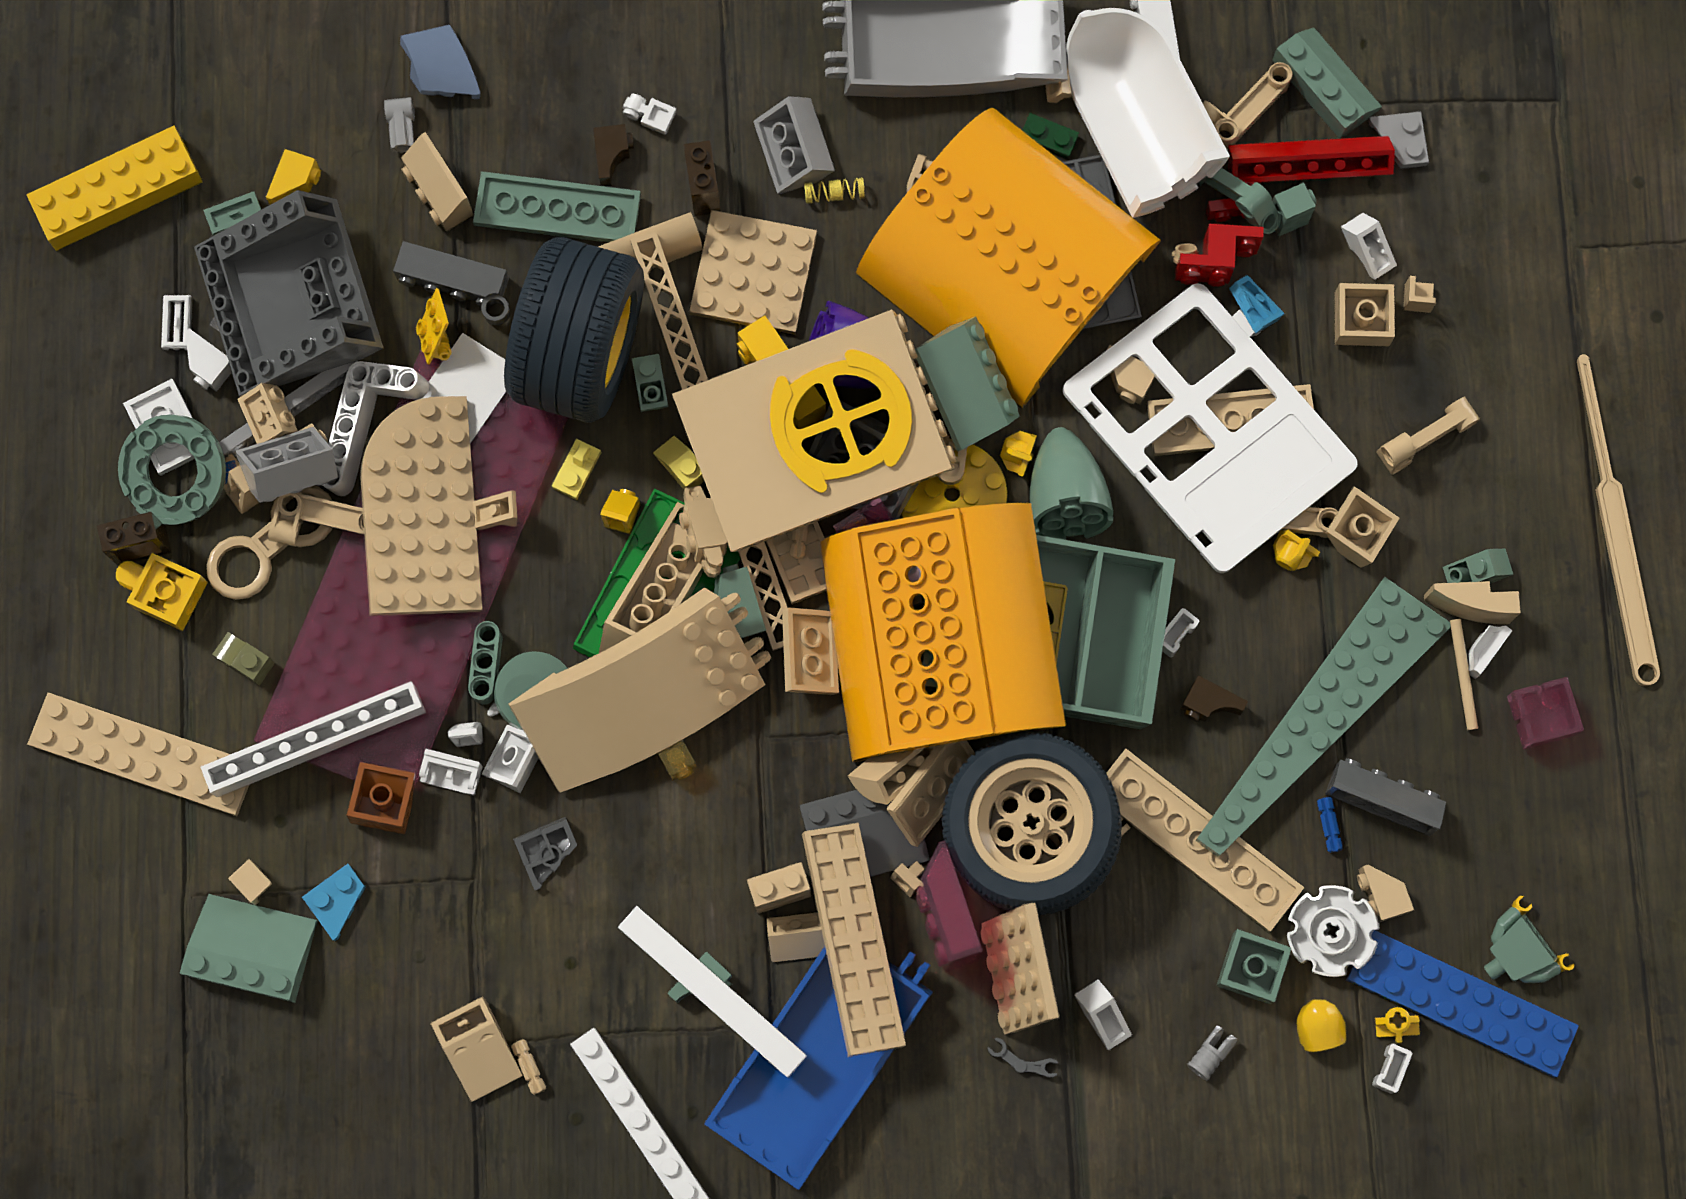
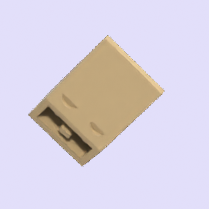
[431,997,523,1102]

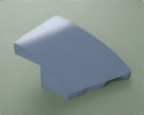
[400,25,480,99]

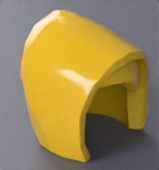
[1297,1000,1346,1052]

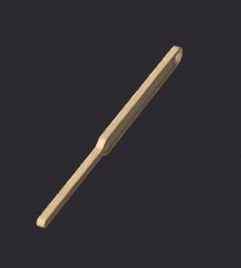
[1577,354,1660,686]

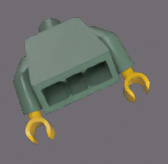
[1484,896,1574,983]

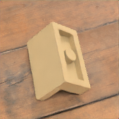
[767,912,825,962]

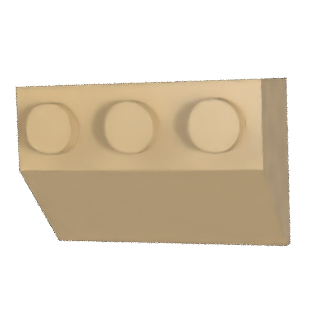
[401,132,474,231]

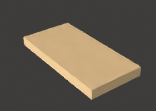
[887,741,975,847]

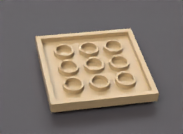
[689,210,817,335]
[981,903,1059,1035]

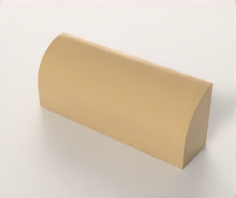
[598,212,703,268]
[848,746,936,805]

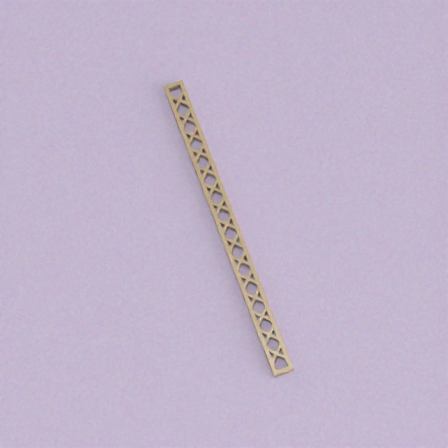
[630,231,787,651]

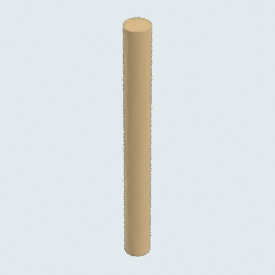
[1450,619,1478,730]

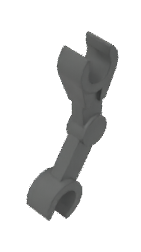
[987,1038,1058,1078]

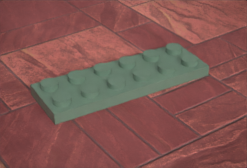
[473,172,641,242]

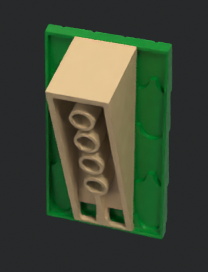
[573,488,741,658]

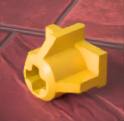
[1000,431,1037,477]
[1273,530,1320,571]
[1375,1007,1420,1044]

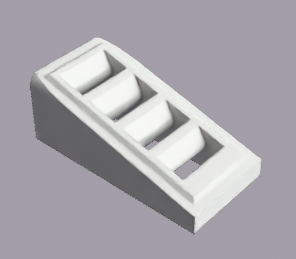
[448,722,483,747]

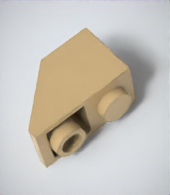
[1357,865,1414,922]

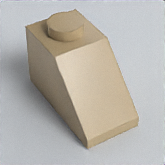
[1107,345,1155,405]

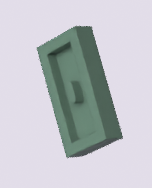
[203,191,262,236]

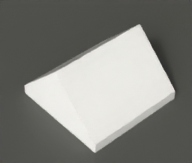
[482,725,539,793]

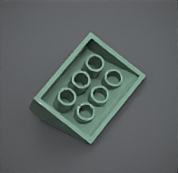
[915,317,1019,452]
[180,894,318,1003]

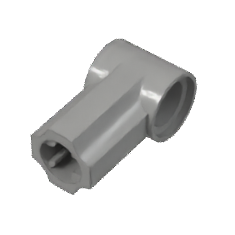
[384,97,415,153]

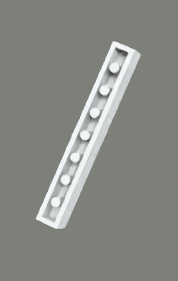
[201,681,426,797]
[570,1028,710,1199]

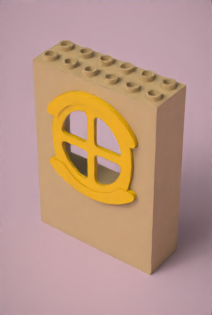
[672,310,957,552]

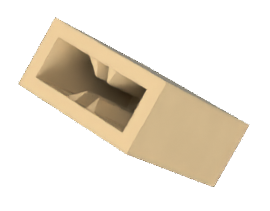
[747,862,811,914]

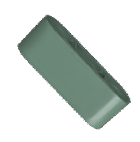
[468,621,503,705]

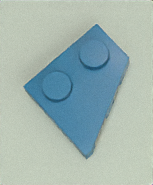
[1230,275,1285,334]
[302,864,366,941]

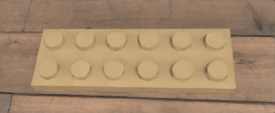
[1147,384,1314,456]

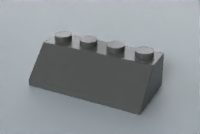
[1325,758,1446,836]

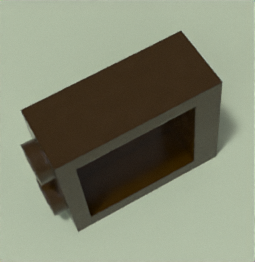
[683,140,721,217]
[97,512,171,566]

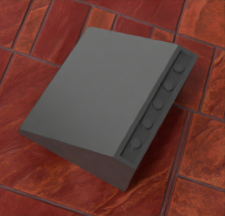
[194,190,383,396]

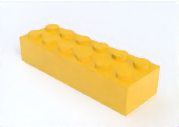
[26,126,203,251]

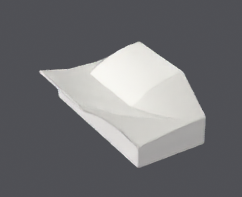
[1466,625,1512,679]

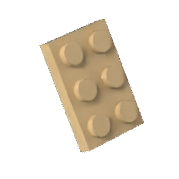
[782,608,839,695]

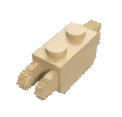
[679,486,728,578]

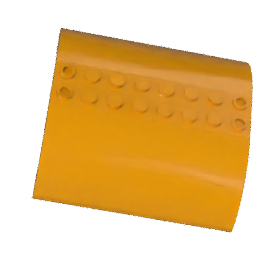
[856,108,1161,408]

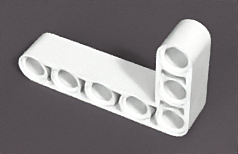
[323,361,429,496]

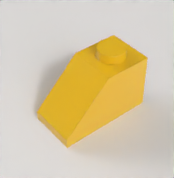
[266,149,321,205]
[600,489,640,534]

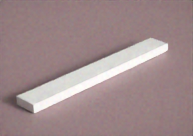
[618,906,807,1078]

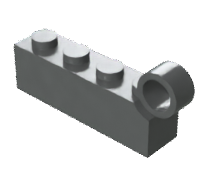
[393,241,510,325]

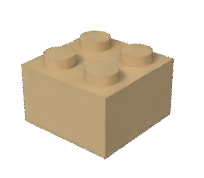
[1335,283,1395,346]

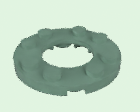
[118,414,226,525]

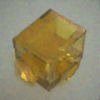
[658,740,697,781]

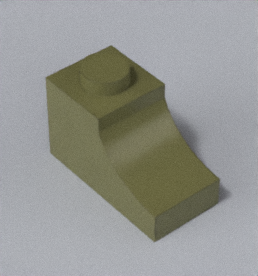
[212,632,275,686]

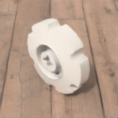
[1287,885,1379,977]

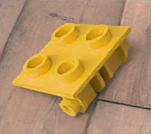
[416,288,452,365]

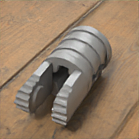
[1187,1025,1238,1081]

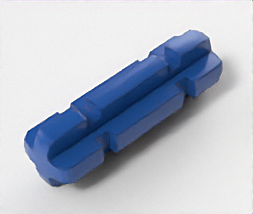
[1317,797,1343,852]

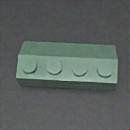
[1273,28,1382,139]

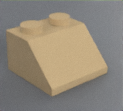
[1325,487,1399,568]

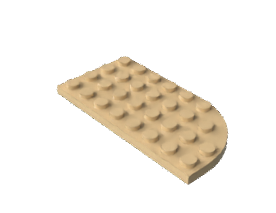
[361,396,482,616]

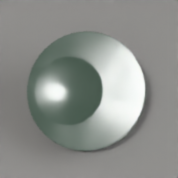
[494,652,568,730]

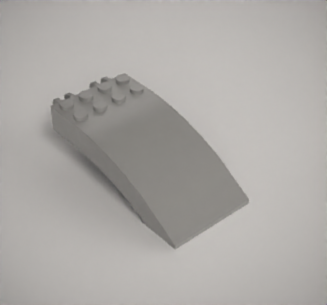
[822,0,1067,97]

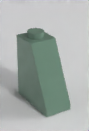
[714,564,766,638]

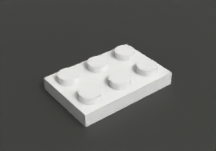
[123,379,195,476]

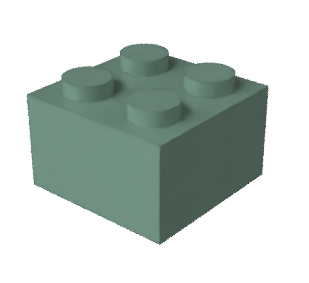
[1216,929,1291,1004]

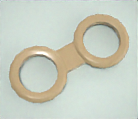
[206,485,333,600]

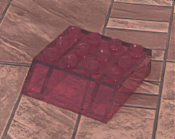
[916,841,982,972]

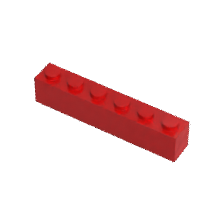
[1228,136,1395,182]

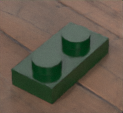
[1022,113,1079,159]

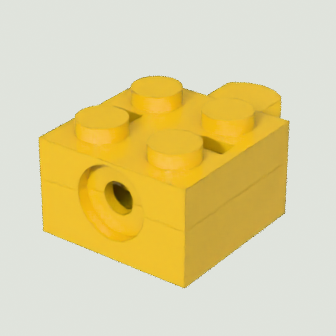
[116,553,208,631]

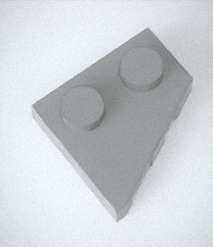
[1368,112,1429,168]

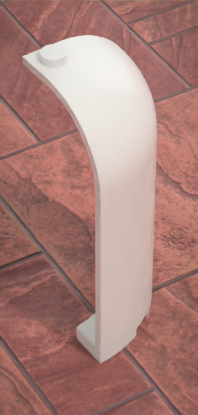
[1066,8,1230,218]

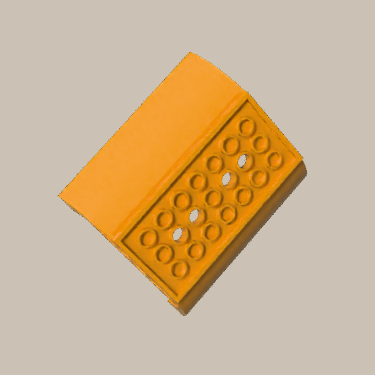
[820,503,1066,762]

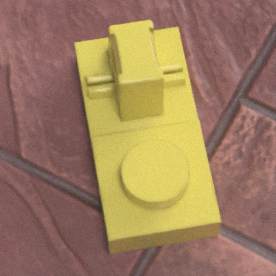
[552,439,601,500]

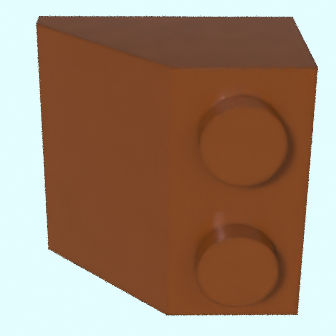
[347,762,416,834]

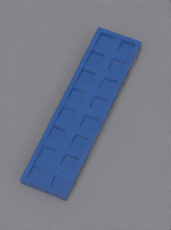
[1346,931,1579,1078]

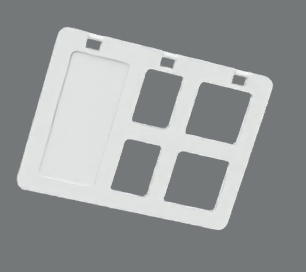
[1063,284,1357,573]

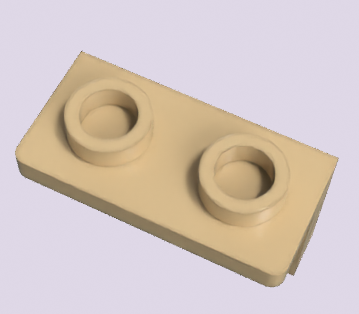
[238,383,298,444]

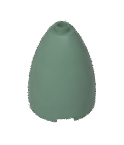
[1030,427,1113,540]

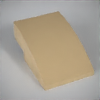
[1424,581,1520,624]

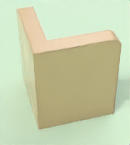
[1403,276,1436,313]
[228,859,272,905]

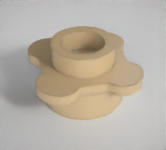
[1172,243,1199,263]

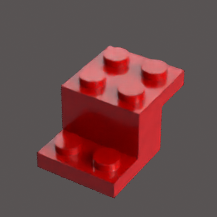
[1175,224,1264,286]

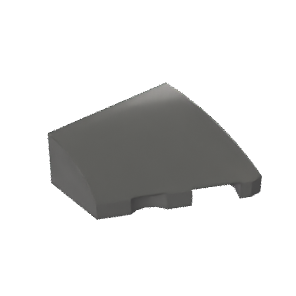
[513,817,577,890]

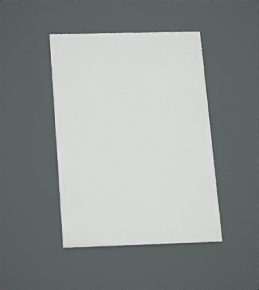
[415,333,506,443]

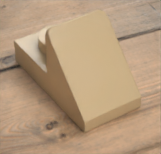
[473,490,517,530]

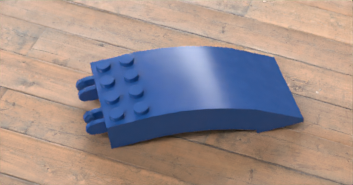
[704,933,933,1190]

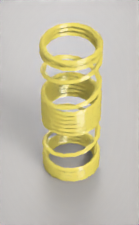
[804,178,865,203]

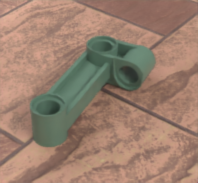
[1196,168,1281,234]

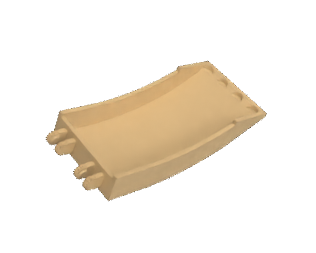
[508,588,771,792]

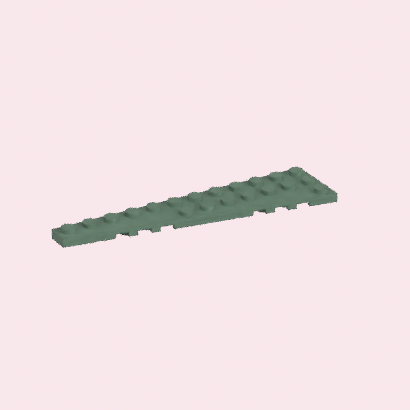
[1195,577,1451,857]

